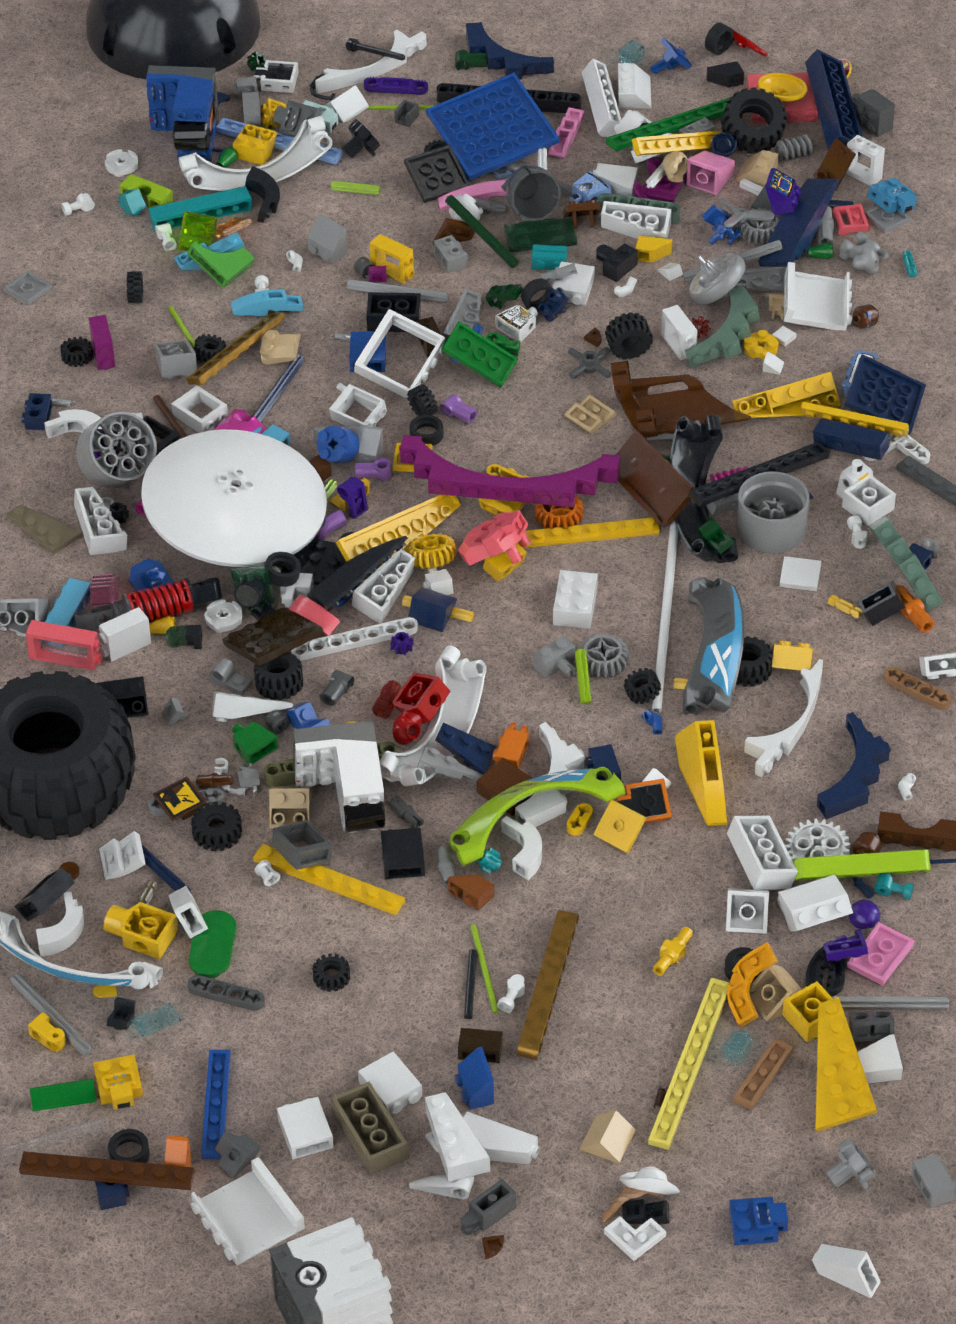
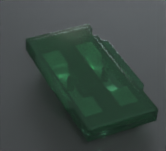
[504,218,577,252]

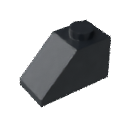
[706,61,744,88]

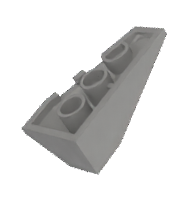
[313,425,384,463]
[0,598,48,637]

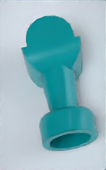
[874,873,914,900]

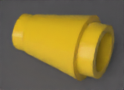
[149,616,177,634]

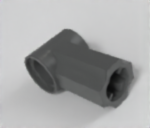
[320,670,354,706]

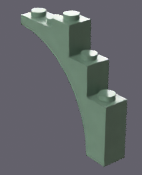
[685,285,761,368]
[868,516,943,612]

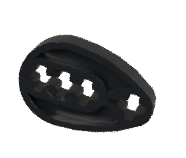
[805,946,845,996]

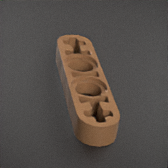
[884,667,951,710]

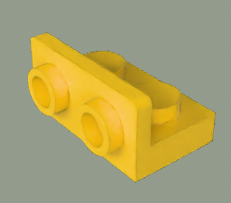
[260,98,286,129]

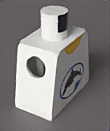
[836,459,873,499]

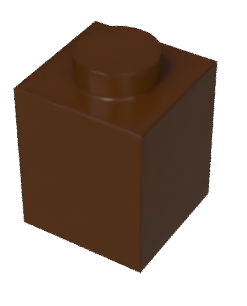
[309,455,332,482]

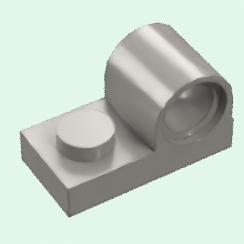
[209,658,252,695]

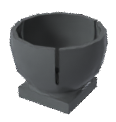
[501,162,561,221]

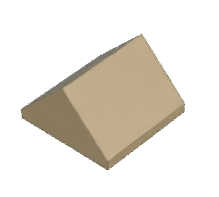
[580,1110,636,1164]

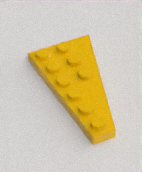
[815,997,878,1131]

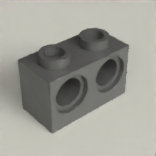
[848,1010,895,1042]

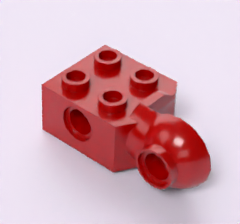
[392,672,451,745]

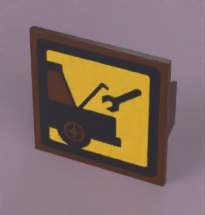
[153,776,207,822]

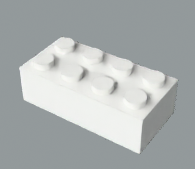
[727,816,798,890]

